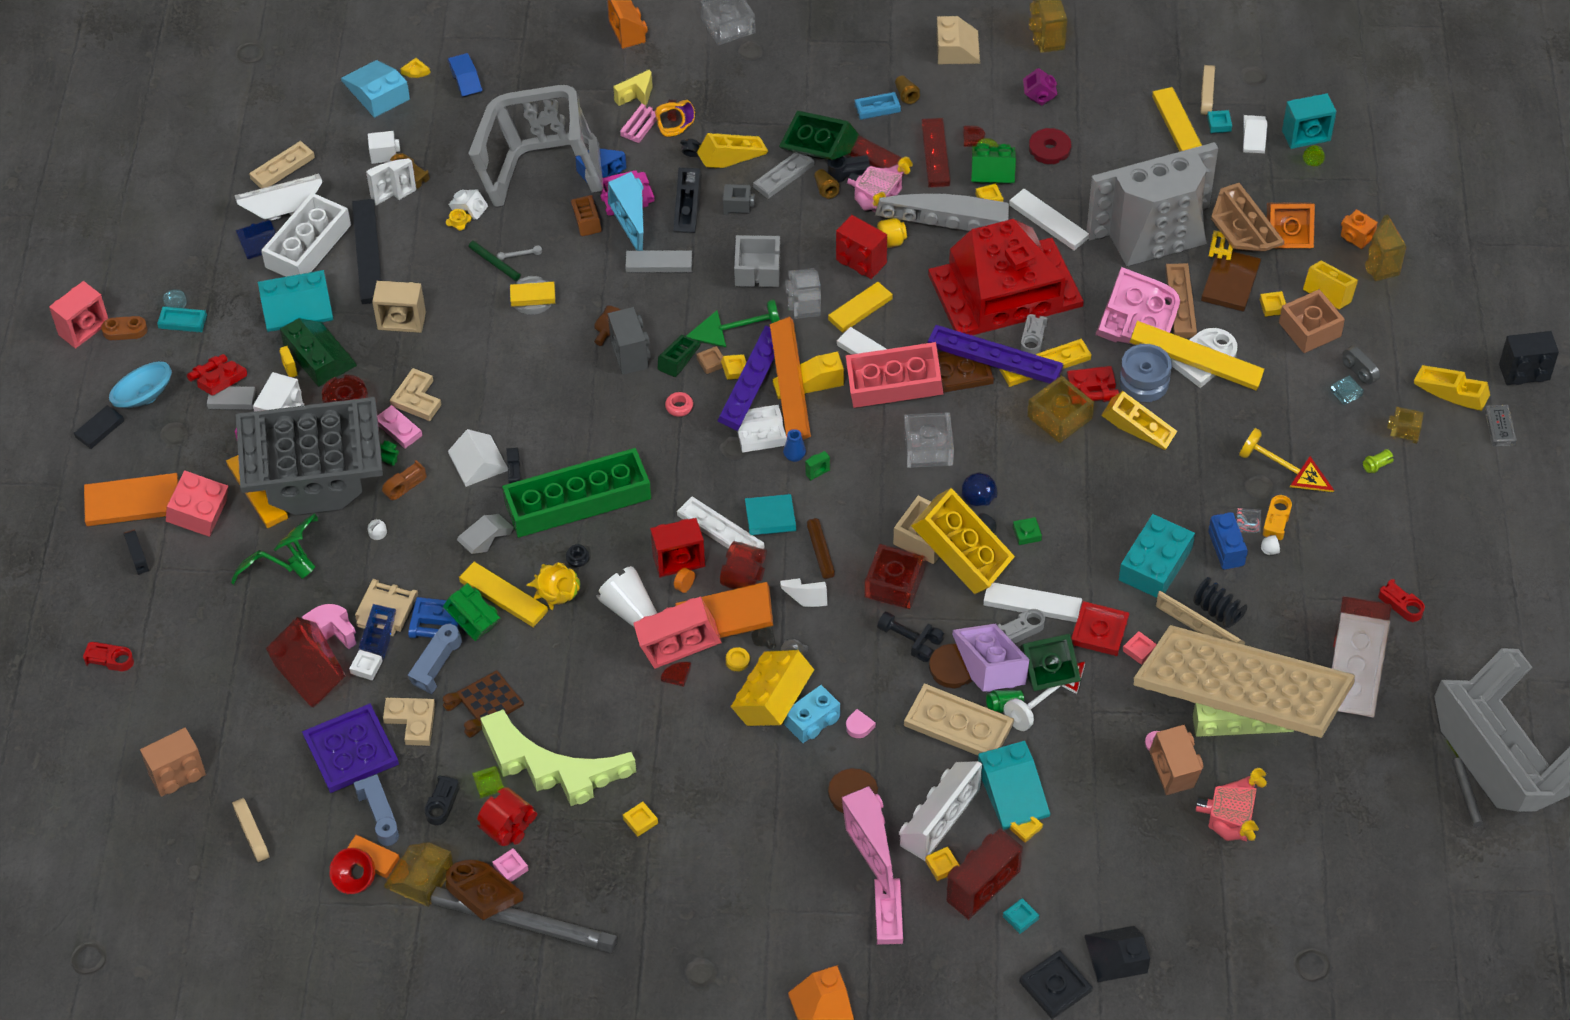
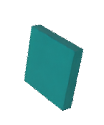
[745,494,796,535]

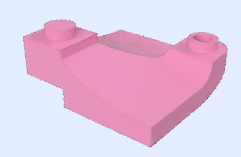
[1095,267,1180,345]

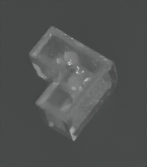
[785,268,821,319]

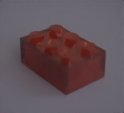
[947,829,1023,920]

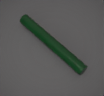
[468,241,521,281]

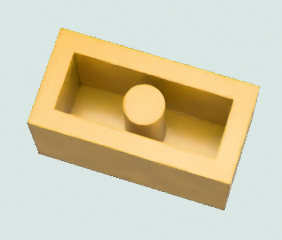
[1303,260,1358,310]

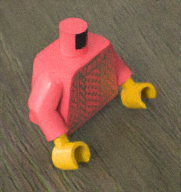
[1196,768,1267,841]

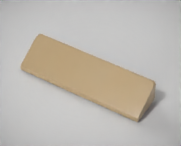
[1156,591,1245,645]

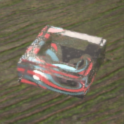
[1237,508,1261,533]

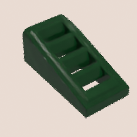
[657,334,701,377]

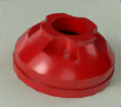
[329,848,375,894]

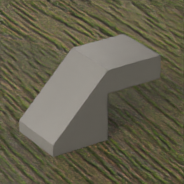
[457,514,514,554]

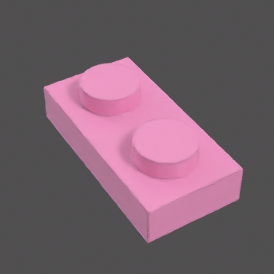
[377,405,422,449]

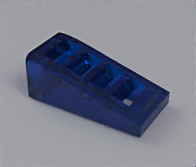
[359,604,396,659]

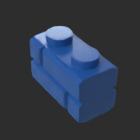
[1208,512,1248,570]

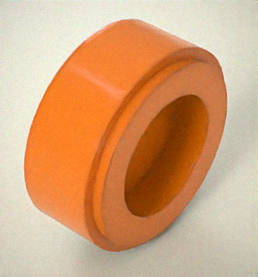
[674,568,695,593]

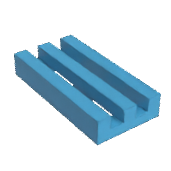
[855,92,901,120]

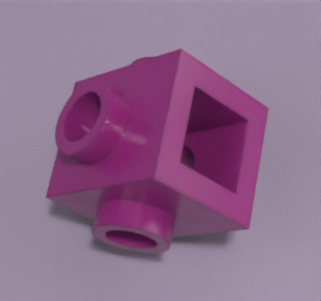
[1023,68,1057,106]

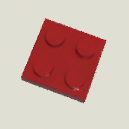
[1071,601,1129,656]

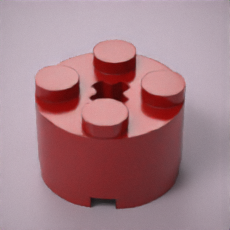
[477,787,537,846]

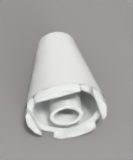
[596,566,657,628]

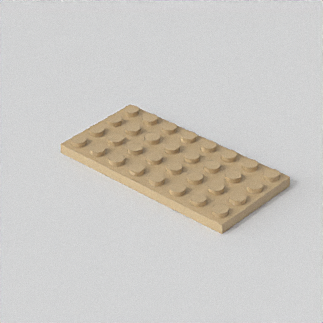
[1134,625,1355,738]

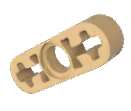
[1200,65,1215,115]
[232,798,270,862]

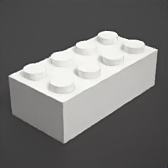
[261,193,351,277]

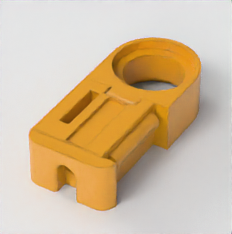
[1263,495,1292,540]

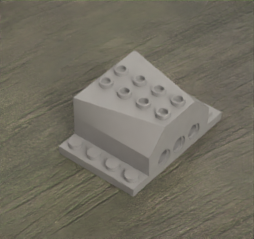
[1086,142,1218,266]

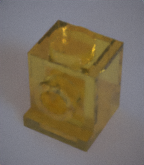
[1387,407,1424,444]

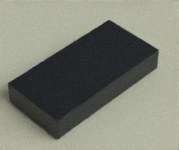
[74,405,124,449]

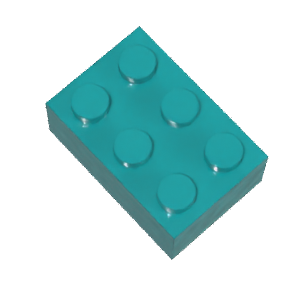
[1119,514,1195,598]

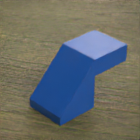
[448,53,482,97]

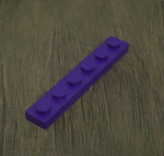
[717,325,775,431]
[928,325,1063,385]

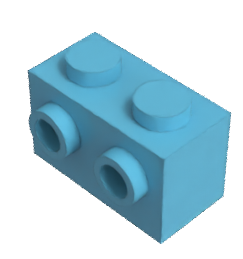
[784,685,840,743]

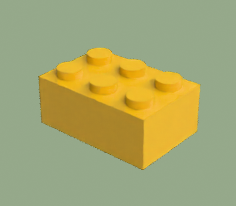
[730,650,814,726]

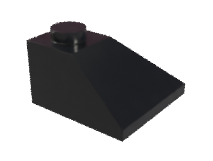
[1084,926,1150,982]

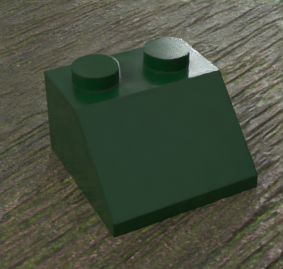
[1020,634,1081,692]

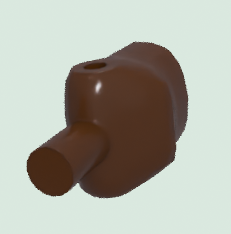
[594,306,620,346]

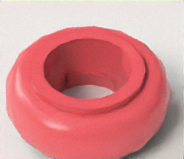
[665,392,693,417]

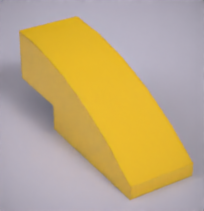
[1414,365,1490,411]

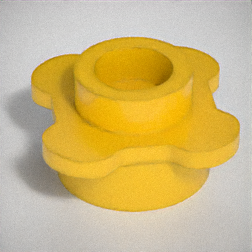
[446,209,471,231]

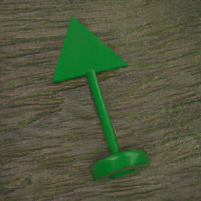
[687,299,780,348]

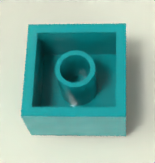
[1282,93,1337,149]

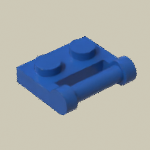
[408,597,460,638]

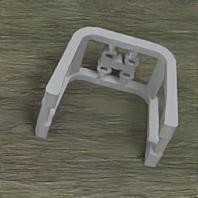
[469,85,603,207]

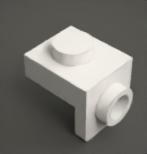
[448,190,488,219]

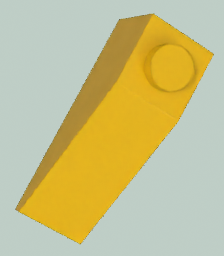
[697,133,768,168]
[772,352,844,399]
[1101,391,1177,450]

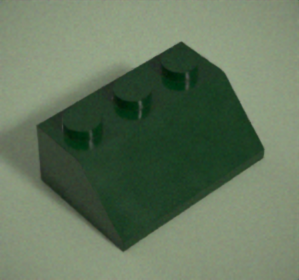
[779,110,859,160]
[280,318,357,387]

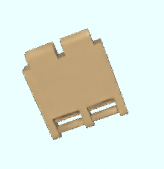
[355,579,418,636]

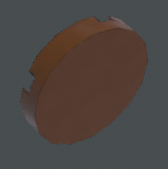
[929,643,972,689]
[828,768,878,814]

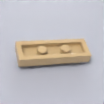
[249,141,315,189]

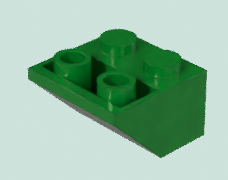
[971,143,1016,183]

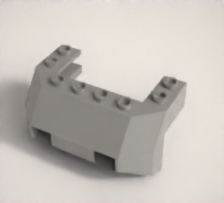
[1434,648,1570,812]

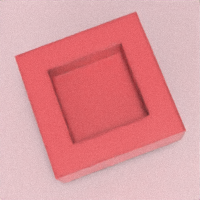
[1123,631,1157,665]

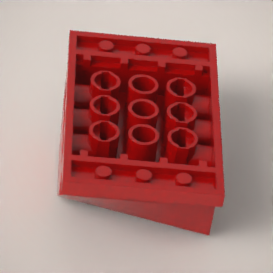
[928,219,1084,336]

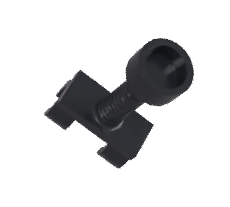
[877,611,944,662]

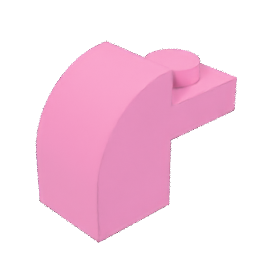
[302,604,356,649]

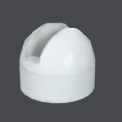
[368,519,387,540]
[1261,535,1280,555]

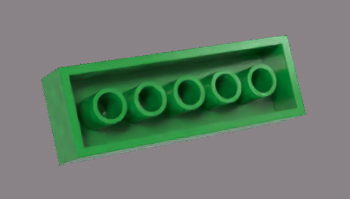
[502,448,651,538]

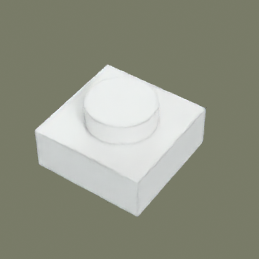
[349,649,383,681]

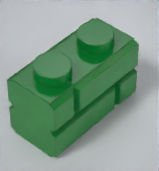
[443,583,500,642]

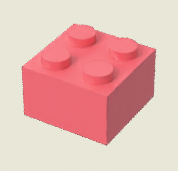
[49,281,108,349]
[166,470,228,537]

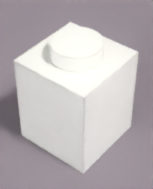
[368,131,400,164]

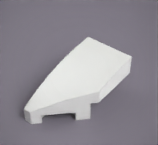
[780,578,827,607]

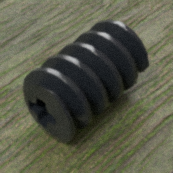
[1193,577,1247,628]

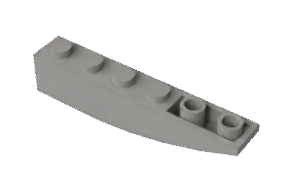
[875,194,1009,231]

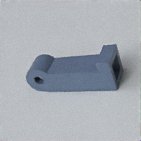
[408,624,462,694]
[354,775,399,846]

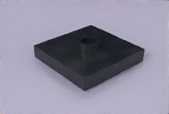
[1019,950,1093,1019]

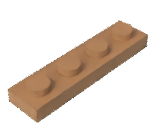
[1165,263,1197,338]

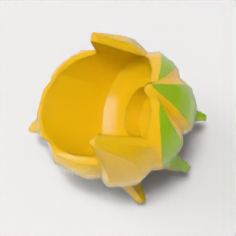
[527,563,580,610]

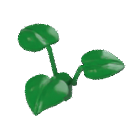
[231,513,318,585]

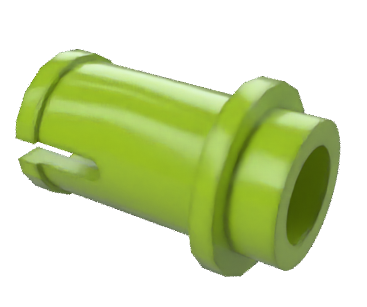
[1363,449,1394,473]

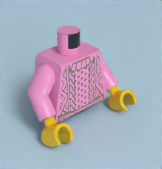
[847,157,913,212]

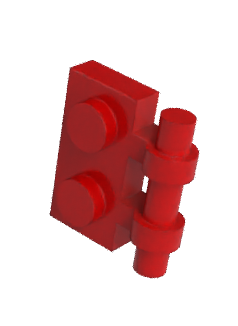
[187,354,247,396]
[1066,366,1119,404]

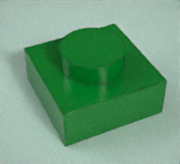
[805,451,830,481]
[1013,517,1042,545]

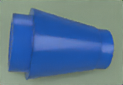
[783,429,806,462]

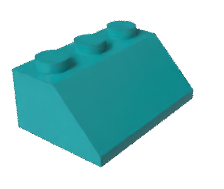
[258,270,333,332]

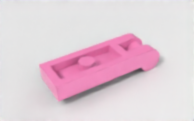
[874,878,903,944]

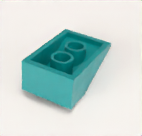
[978,741,1050,830]

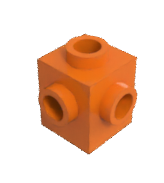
[1341,209,1378,249]

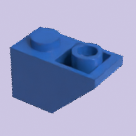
[575,149,626,184]

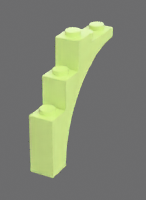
[480,710,636,806]

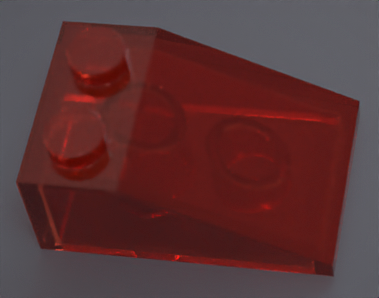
[266,617,346,707]

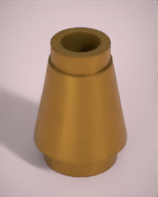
[895,75,920,104]
[814,169,839,199]

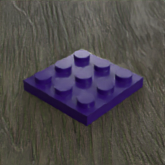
[302,704,399,793]

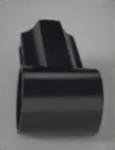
[827,155,870,183]

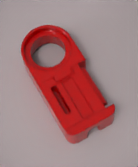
[1378,579,1425,622]
[83,642,134,671]

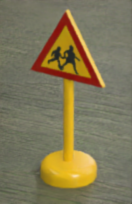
[1239,428,1334,492]

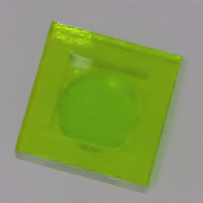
[472,766,504,798]

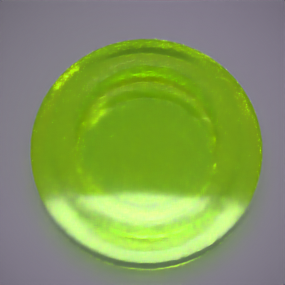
[1303,145,1325,166]

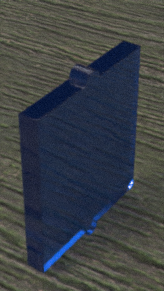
[236,220,276,260]

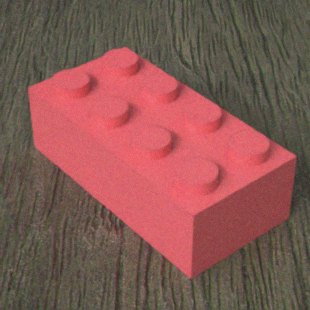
[846,342,944,408]

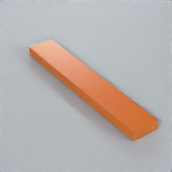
[770,317,811,440]

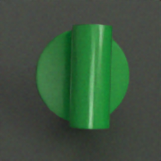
[380,440,400,466]

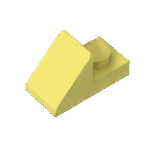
[613,70,652,107]

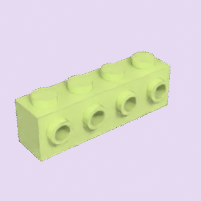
[1193,703,1294,737]

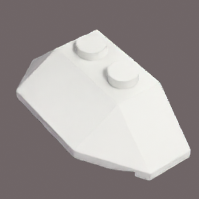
[234,174,322,220]

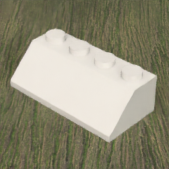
[899,761,982,861]

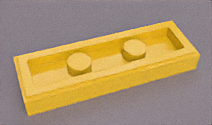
[828,282,893,333]

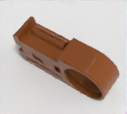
[382,460,426,500]

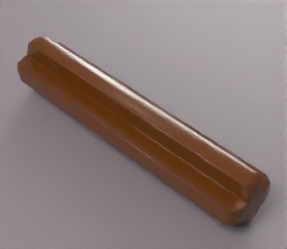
[807,518,835,579]

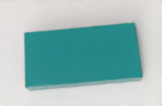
[157,307,207,332]

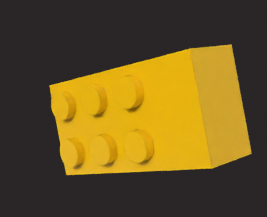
[911,488,1015,594]

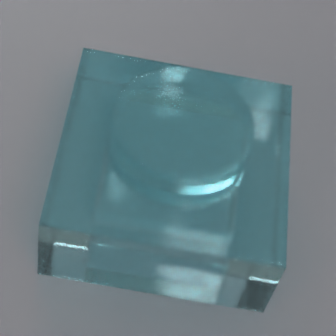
[1330,375,1364,405]

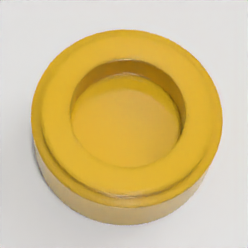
[725,647,750,671]

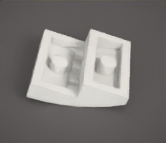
[366,159,416,205]
[737,405,787,453]

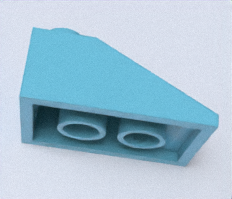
[341,60,410,118]
[608,172,643,251]

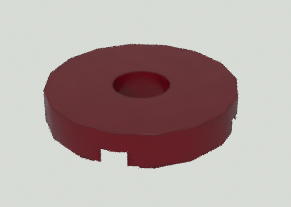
[1029,128,1071,164]

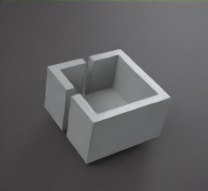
[734,235,780,287]

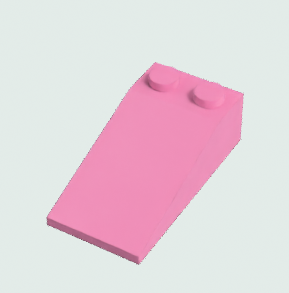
[842,786,895,899]

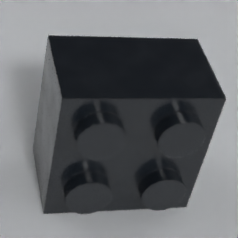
[1499,331,1559,385]

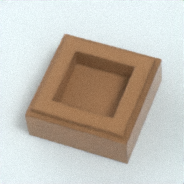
[696,346,723,374]

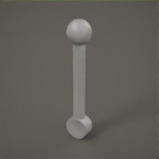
[497,246,542,261]

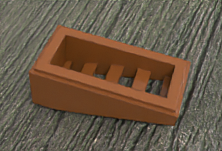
[571,195,601,236]

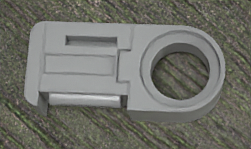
[1021,314,1047,354]
[998,609,1045,644]

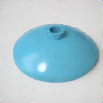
[109,362,172,408]

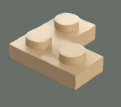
[390,368,441,421]
[383,698,435,746]

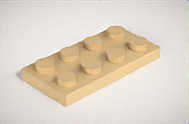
[904,683,1014,755]

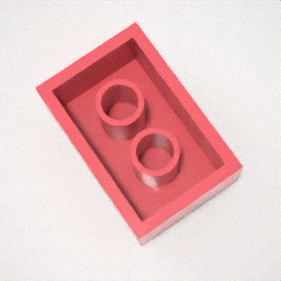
[633,596,722,669]

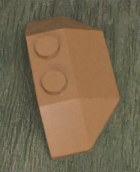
[1211,183,1285,251]

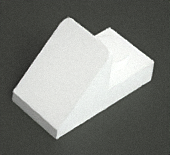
[1243,115,1267,153]

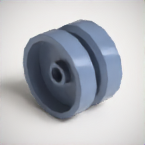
[1120,344,1172,402]

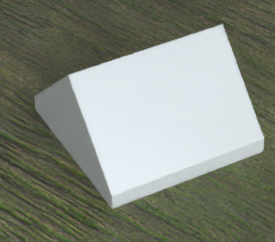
[448,429,508,487]

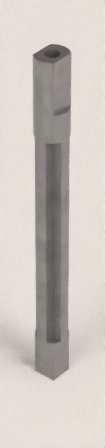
[431,887,617,953]

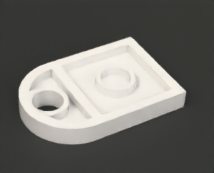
[1171,328,1237,388]

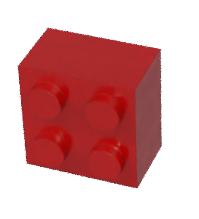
[836,215,887,279]
[650,518,705,578]

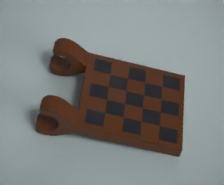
[443,670,524,738]

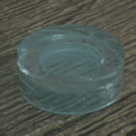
[163,289,187,308]

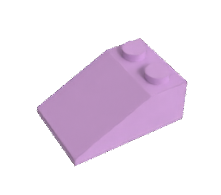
[952,624,1029,692]

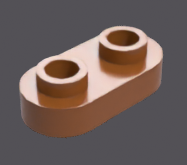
[101,316,147,340]

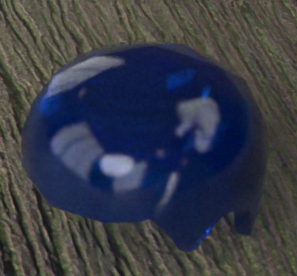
[962,472,998,506]

